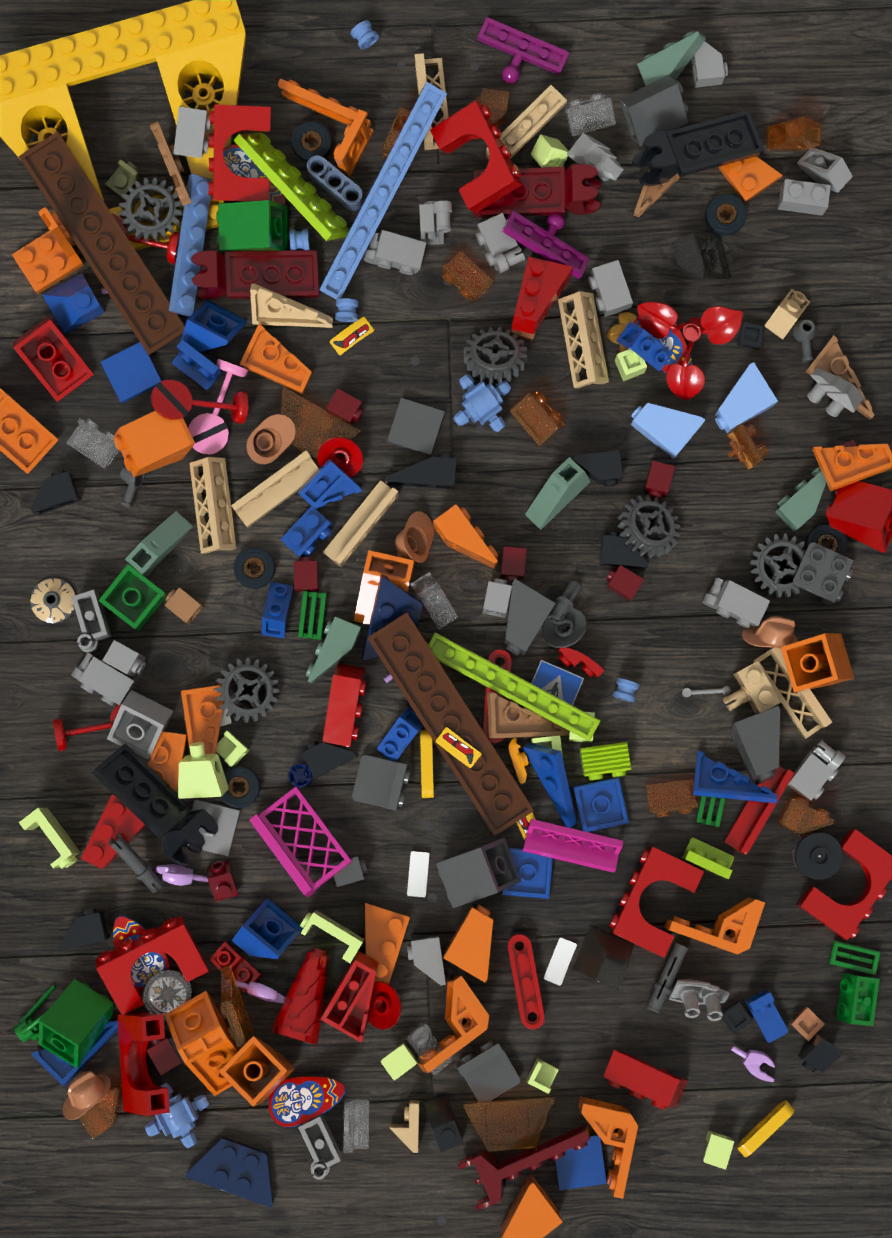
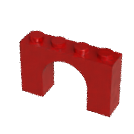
[430,100,523,213]
[209,104,271,202]
[797,829,892,940]
[609,846,704,958]
[95,916,209,1016]
[117,1011,170,1116]

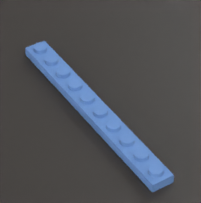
[319,82,447,300]

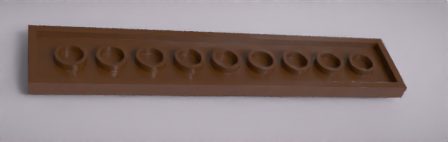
[19,131,185,355]
[367,612,534,836]

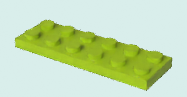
[234,133,350,241]

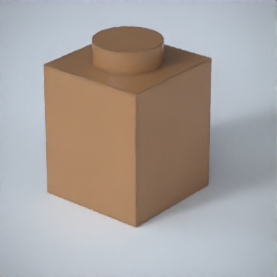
[164,588,204,625]

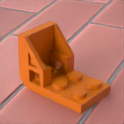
[0,388,58,474]
[664,897,765,954]
[417,976,489,1073]
[164,991,240,1096]
[578,1096,638,1199]

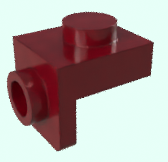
[207,861,238,902]

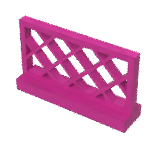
[249,787,352,898]

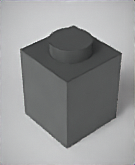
[330,856,368,887]

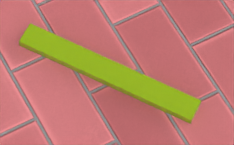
[428,633,601,742]

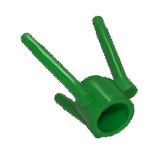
[14,985,56,1042]

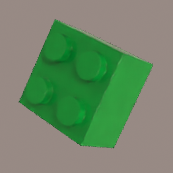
[98,564,168,632]

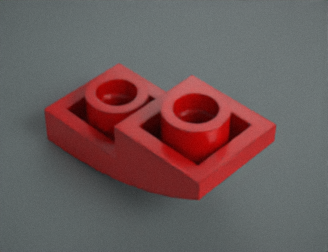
[558,647,605,678]
[209,942,262,993]

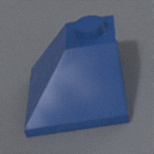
[42,273,105,334]
[181,300,247,352]
[232,898,303,959]

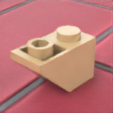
[765,289,810,339]

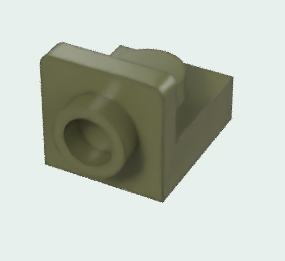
[105,159,141,200]

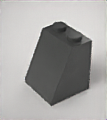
[504,579,555,656]
[730,706,780,784]
[436,837,521,908]

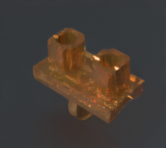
[727,424,769,470]

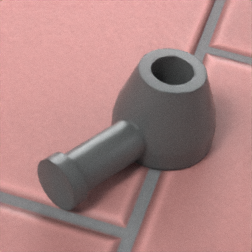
[793,319,816,363]
[120,465,146,508]

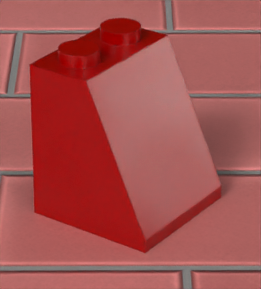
[826,481,892,553]

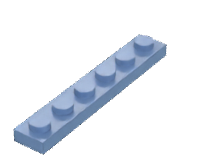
[169,174,213,316]

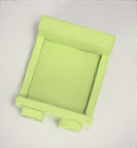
[19,808,81,869]
[300,910,364,963]

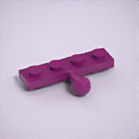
[477,17,570,84]
[502,210,590,279]

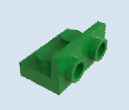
[836,973,880,1026]

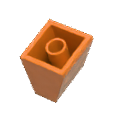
[114,411,195,477]
[781,633,854,693]
[443,904,493,982]
[219,1036,295,1107]
[499,1174,563,1238]

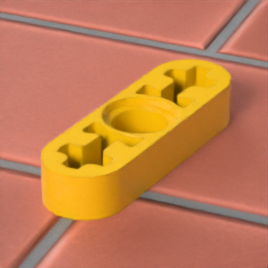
[420,730,434,798]
[736,1100,795,1157]

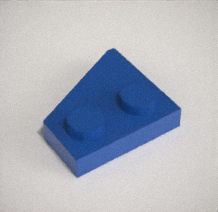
[298,458,362,509]

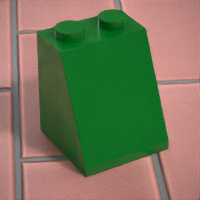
[216,200,289,252]
[38,979,114,1069]

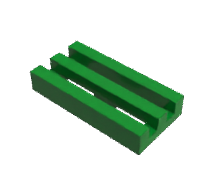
[298,591,327,640]
[695,796,725,827]
[828,940,881,975]

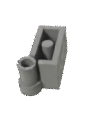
[419,201,452,245]
[475,213,525,273]
[364,230,426,275]
[702,578,770,628]
[71,590,112,653]
[71,652,134,706]
[787,740,846,801]
[298,1114,342,1180]

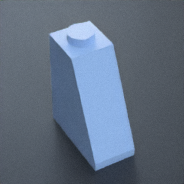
[715,362,778,433]
[631,403,705,459]

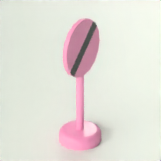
[188,359,248,455]

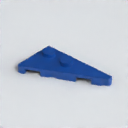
[523,743,577,828]
[693,751,777,803]
[31,1020,118,1087]

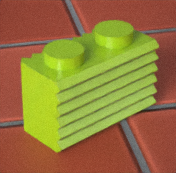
[579,742,631,781]

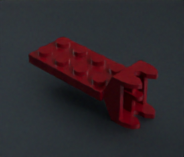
[473,164,601,218]
[191,250,319,300]
[457,1123,591,1210]

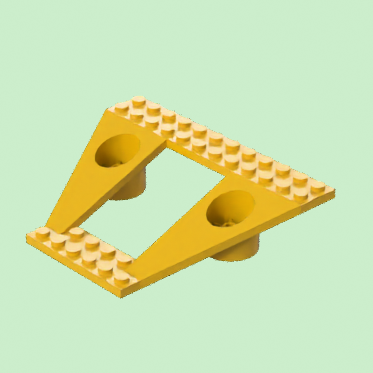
[0,0,246,251]

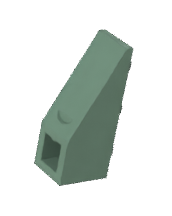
[637,31,706,86]
[525,457,590,530]
[775,466,826,532]
[125,511,193,578]
[306,617,362,684]

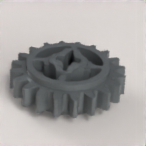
[119,178,183,242]
[464,327,527,384]
[618,495,681,558]
[749,534,807,598]
[214,658,280,723]

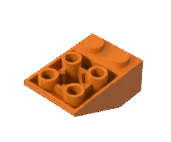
[433,505,498,569]
[354,550,415,625]

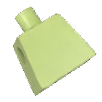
[178,742,229,799]

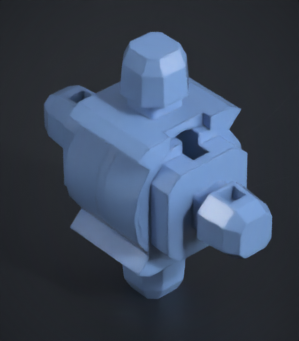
[453,374,511,432]
[144,1082,209,1148]

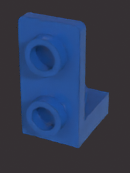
[616,322,673,371]
[262,582,293,639]
[377,706,424,762]
[745,989,788,1043]

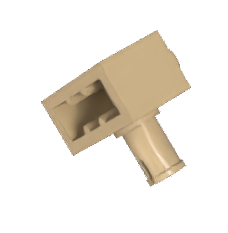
[723,661,781,714]

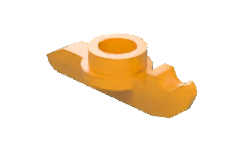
[508,738,528,784]

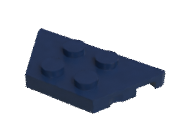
[362,574,423,660]
[185,1137,273,1208]

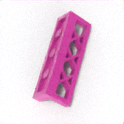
[523,819,623,873]

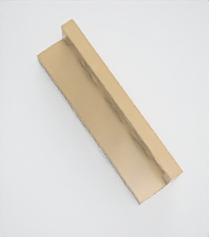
[415,53,449,150]
[486,85,567,159]
[558,291,609,388]
[231,451,319,528]
[189,457,237,554]
[323,480,399,568]
[752,648,832,739]

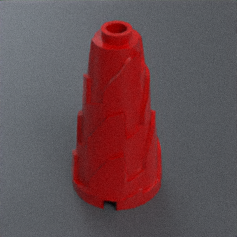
[271,948,329,1045]

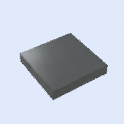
[387,398,445,456]

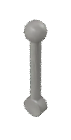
[682,686,731,697]

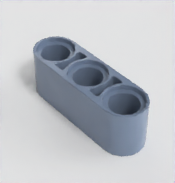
[307,155,363,211]

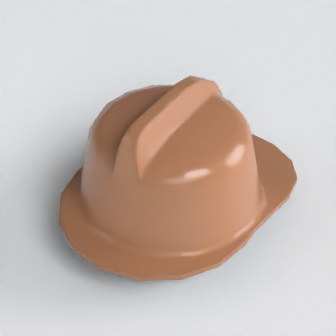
[246,414,296,465]
[395,511,434,563]
[742,616,798,649]
[62,1071,111,1120]

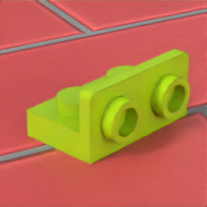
[682,838,734,879]

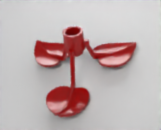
[637,301,743,400]

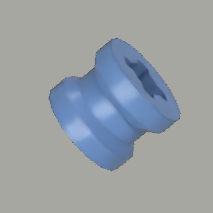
[351,20,379,50]
[290,228,310,251]
[335,298,359,322]
[612,678,640,703]

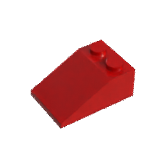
[12,316,94,402]

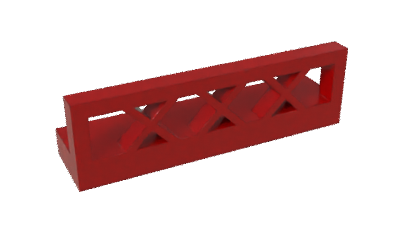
[723,766,794,855]

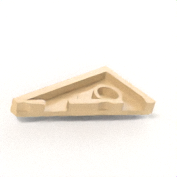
[250,284,333,328]

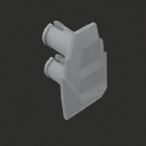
[567,132,624,181]
[807,368,864,417]
[669,979,730,1021]

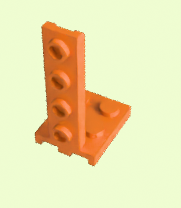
[278,78,374,178]
[12,207,84,294]

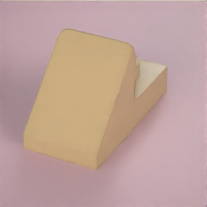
[390,1100,419,1153]

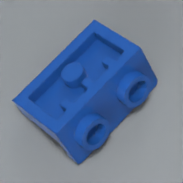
[172,340,222,391]
[280,506,333,558]

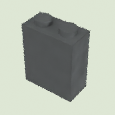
[619,75,689,147]

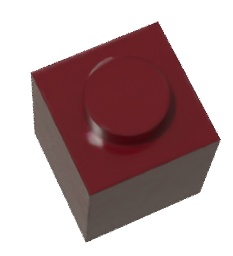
[326,388,364,426]
[643,460,675,498]
[500,546,527,582]
[294,557,319,592]
[606,565,644,601]
[147,1035,181,1075]

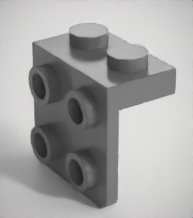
[793,543,854,606]
[352,755,411,811]
[457,1040,520,1105]

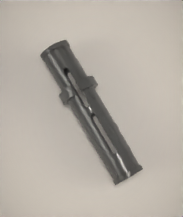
[108,834,163,893]
[646,942,689,1014]

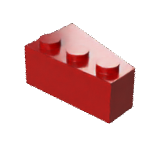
[511,256,573,334]
[322,663,366,747]
[80,794,146,869]
[320,951,379,1043]
[603,1050,688,1110]

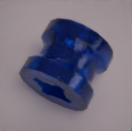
[288,764,313,787]

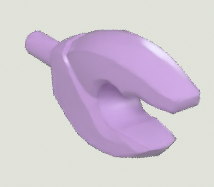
[156,864,208,886]
[234,980,285,1003]
[731,1045,775,1082]

